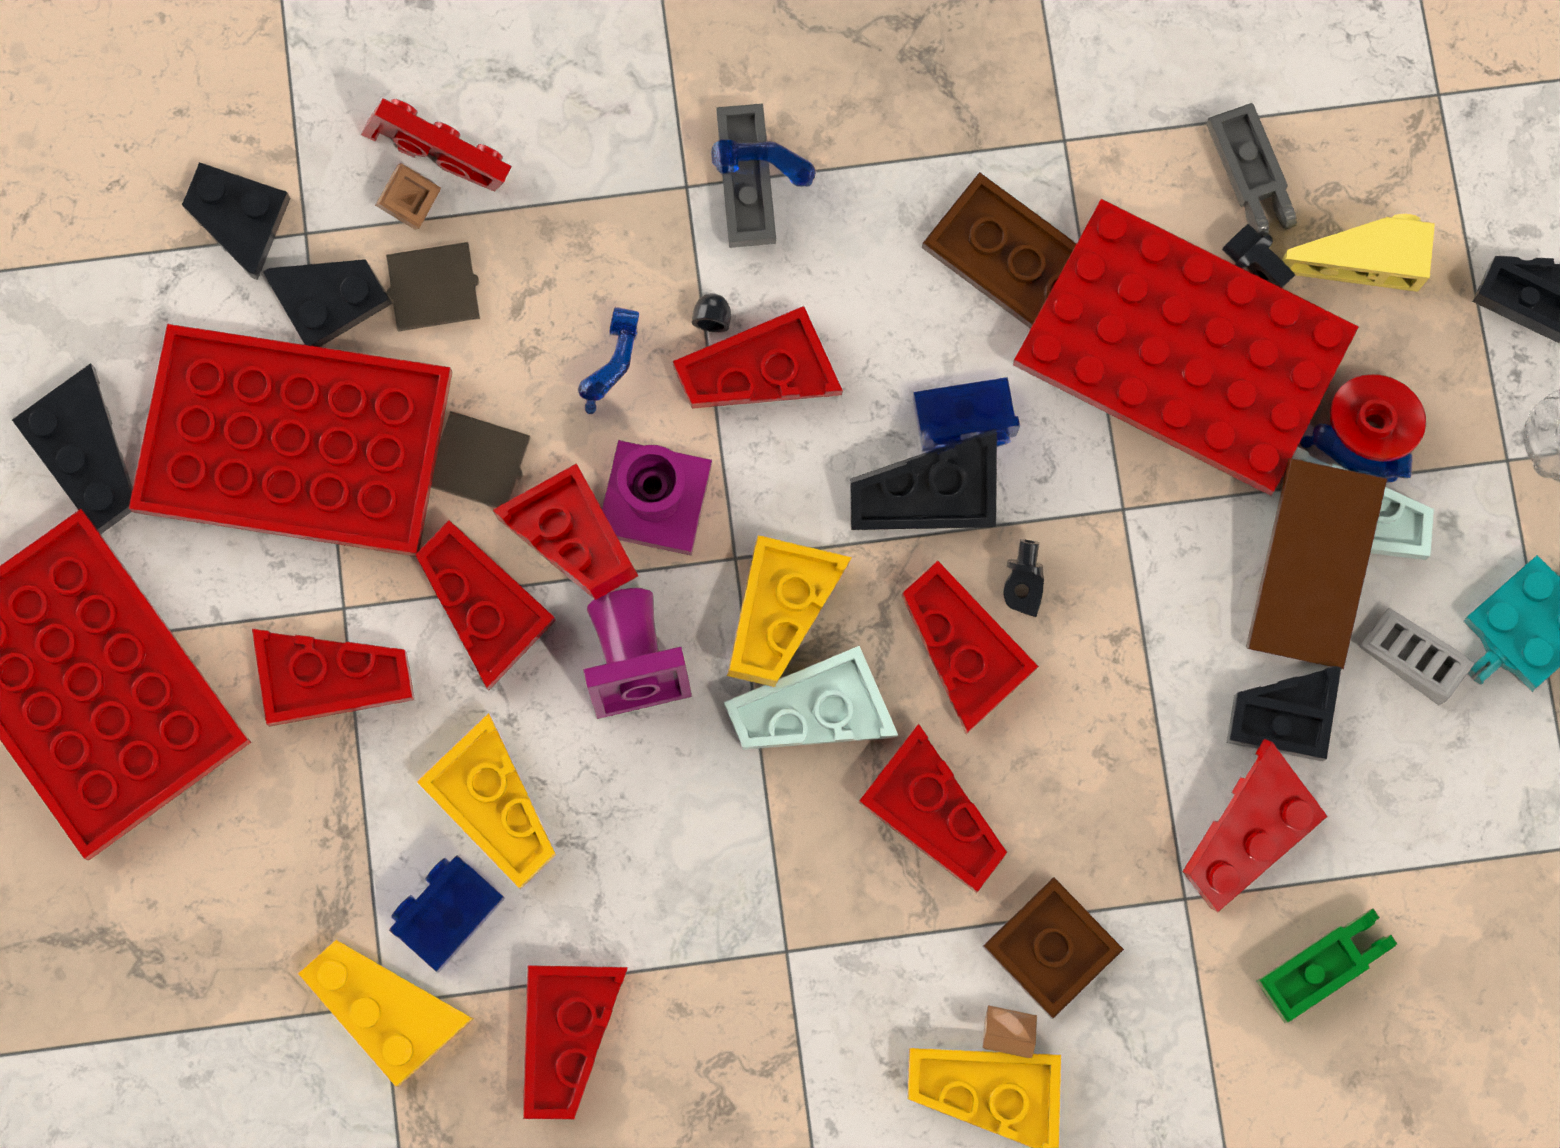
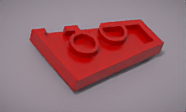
[672,306,843,409]
[415,520,556,691]
[902,561,1039,735]
[252,629,415,727]
[858,723,1007,893]
[1182,739,1328,912]
[523,965,628,1120]

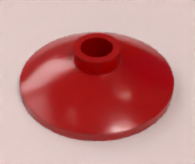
[1330,374,1426,461]

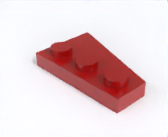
[361,98,512,192]
[492,463,639,600]

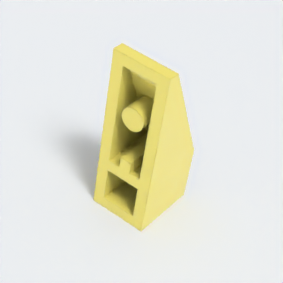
[1281,214,1435,292]

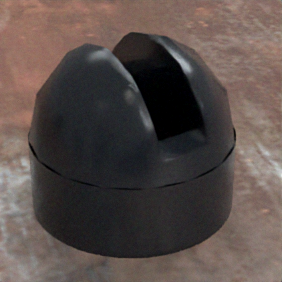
[692,293,731,332]

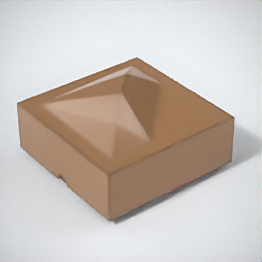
[375,163,441,230]
[982,1005,1037,1058]

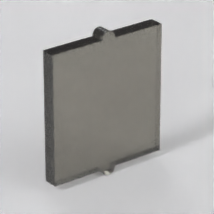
[386,242,480,332]
[431,411,531,508]

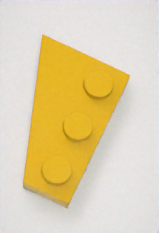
[727,535,852,687]
[417,713,556,889]
[298,940,474,1087]
[907,1048,1061,1148]

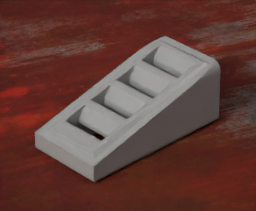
[1360,608,1474,706]

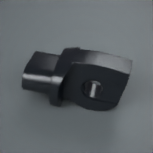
[1222,223,1295,288]
[1003,539,1044,617]

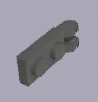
[1206,103,1297,237]

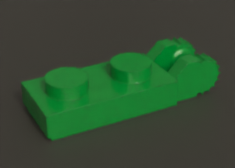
[1256,908,1397,1023]

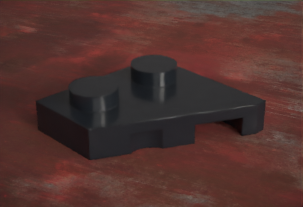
[182,162,291,280]
[1472,256,1560,343]
[263,259,393,347]
[1226,666,1341,762]

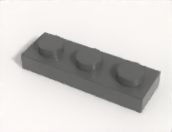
[716,103,776,248]

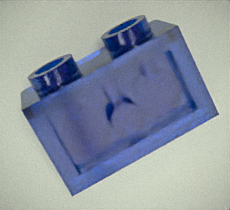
[912,377,1020,452]
[389,855,505,973]

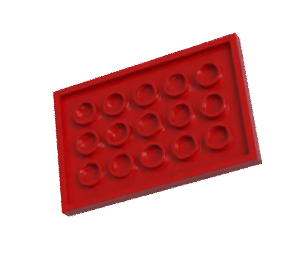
[1013,199,1359,496]
[129,324,453,557]
[0,509,252,861]

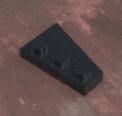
[12,363,133,534]
[850,429,997,530]

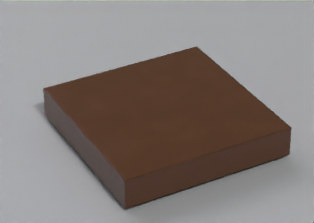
[982,877,1124,1019]

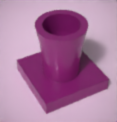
[602,440,712,556]
[583,588,692,719]

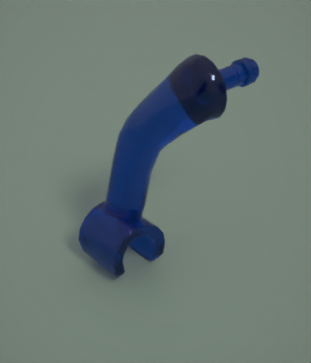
[711,139,816,187]
[578,307,639,414]
[1300,423,1413,483]

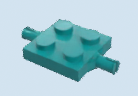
[1464,555,1560,692]

